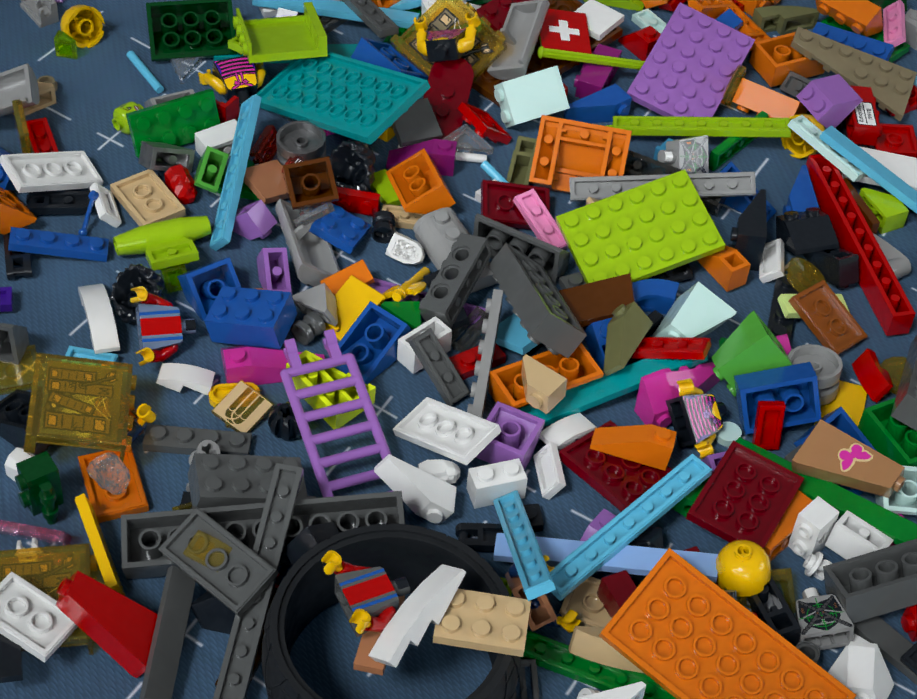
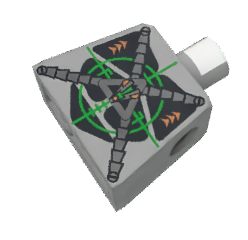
[657,135,709,174]
[795,588,854,650]

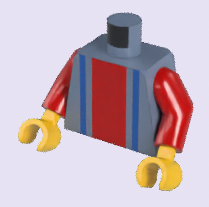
[130,286,196,366]

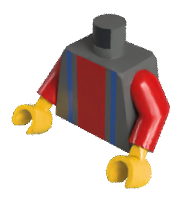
[321,550,410,637]

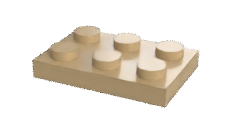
[110,169,186,226]
[433,589,531,657]

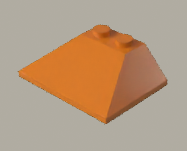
[688,0,770,51]
[529,115,632,194]

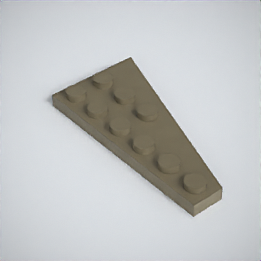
[790,27,917,121]

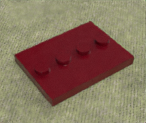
[559,420,672,512]
[686,440,804,549]

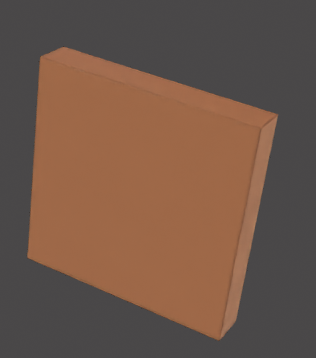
[243,159,289,205]

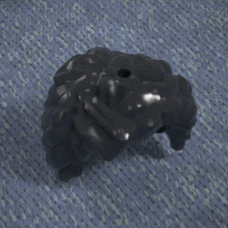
[330,140,376,192]
[110,264,165,326]

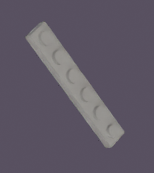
[467,289,503,418]

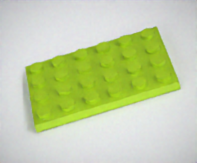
[556,169,726,284]

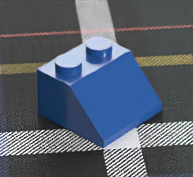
[177,257,241,321]

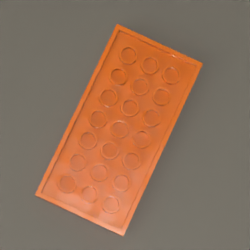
[599,548,856,699]

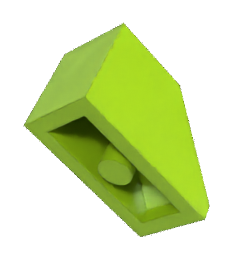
[859,188,909,234]

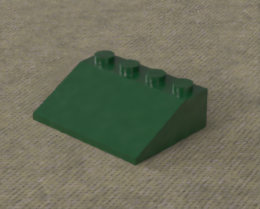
[146,0,238,62]

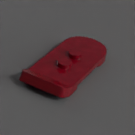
[423,58,474,149]

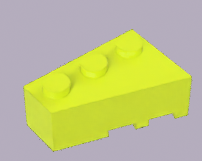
[286,350,376,429]

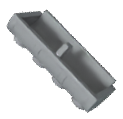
[487,0,550,80]
[0,63,40,117]
[275,199,340,287]
[413,207,498,293]

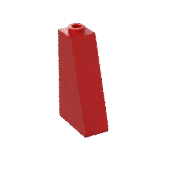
[55,571,158,678]

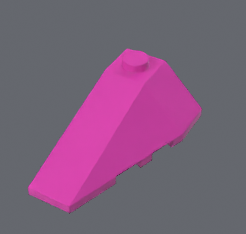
[221,345,325,385]
[634,362,720,428]

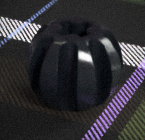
[268,401,304,441]

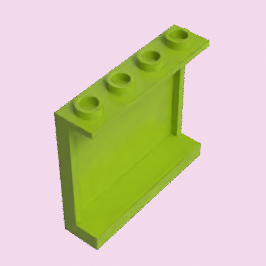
[233,2,328,64]

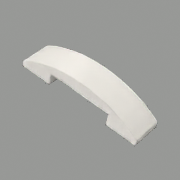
[78,284,120,354]

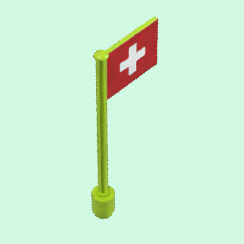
[537,9,645,70]

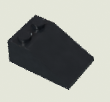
[728,189,767,271]
[0,389,71,455]

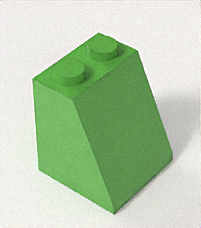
[711,311,793,397]

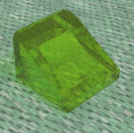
[54,30,78,59]
[160,264,187,293]

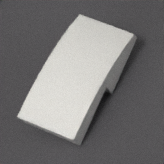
[156,363,215,395]
[539,413,597,451]

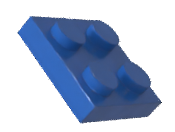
[309,203,371,254]

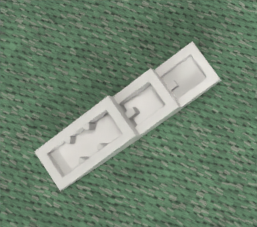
[368,564,466,668]

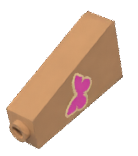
[792,419,906,498]

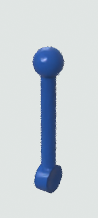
[78,190,99,236]

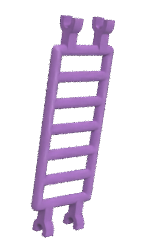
[280,329,393,497]

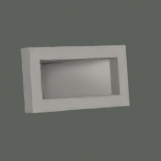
[292,283,338,326]

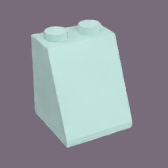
[494,66,570,128]
[652,281,737,338]

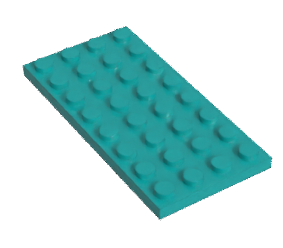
[256,51,431,145]

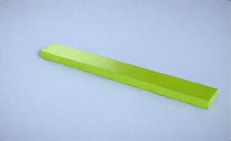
[613,116,791,137]

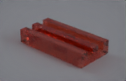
[249,125,277,164]

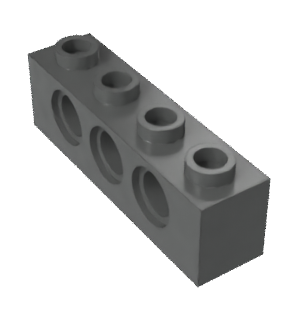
[419,233,492,329]

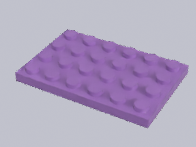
[627,2,755,117]

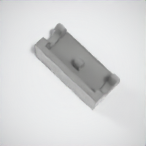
[20,0,59,28]

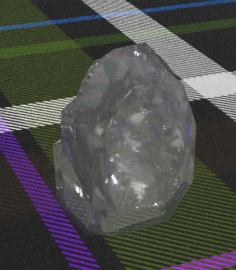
[87,452,130,495]

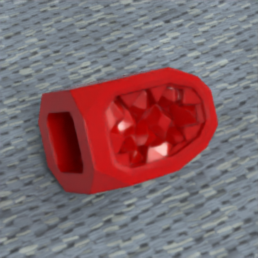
[164,164,197,205]

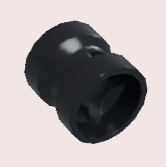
[372,210,395,243]

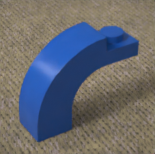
[633,279,679,314]

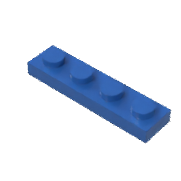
[812,21,894,61]
[8,227,109,262]

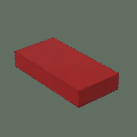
[752,401,786,450]

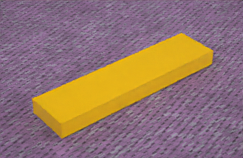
[75,493,125,596]

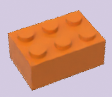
[749,29,825,87]

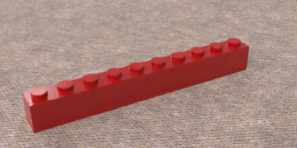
[806,154,916,336]

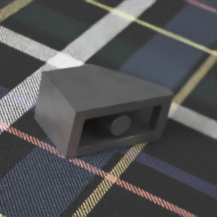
[139,141,195,173]

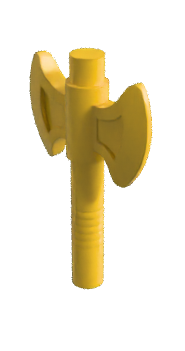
[382,267,430,302]

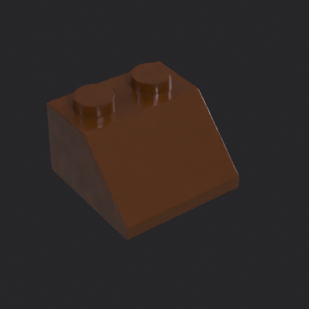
[283,156,339,210]

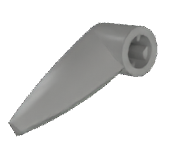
[873,233,911,279]

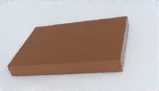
[788,280,868,355]

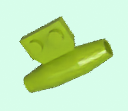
[113,216,211,271]

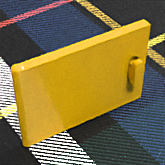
[325,275,387,341]
[814,380,867,427]

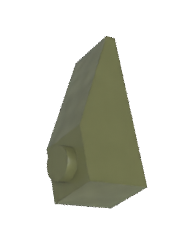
[603,301,653,376]

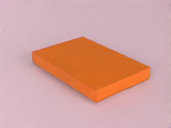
[78,445,149,523]

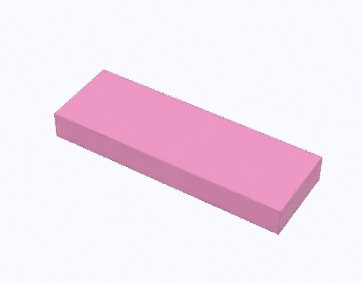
[883,0,906,47]
[513,188,568,250]

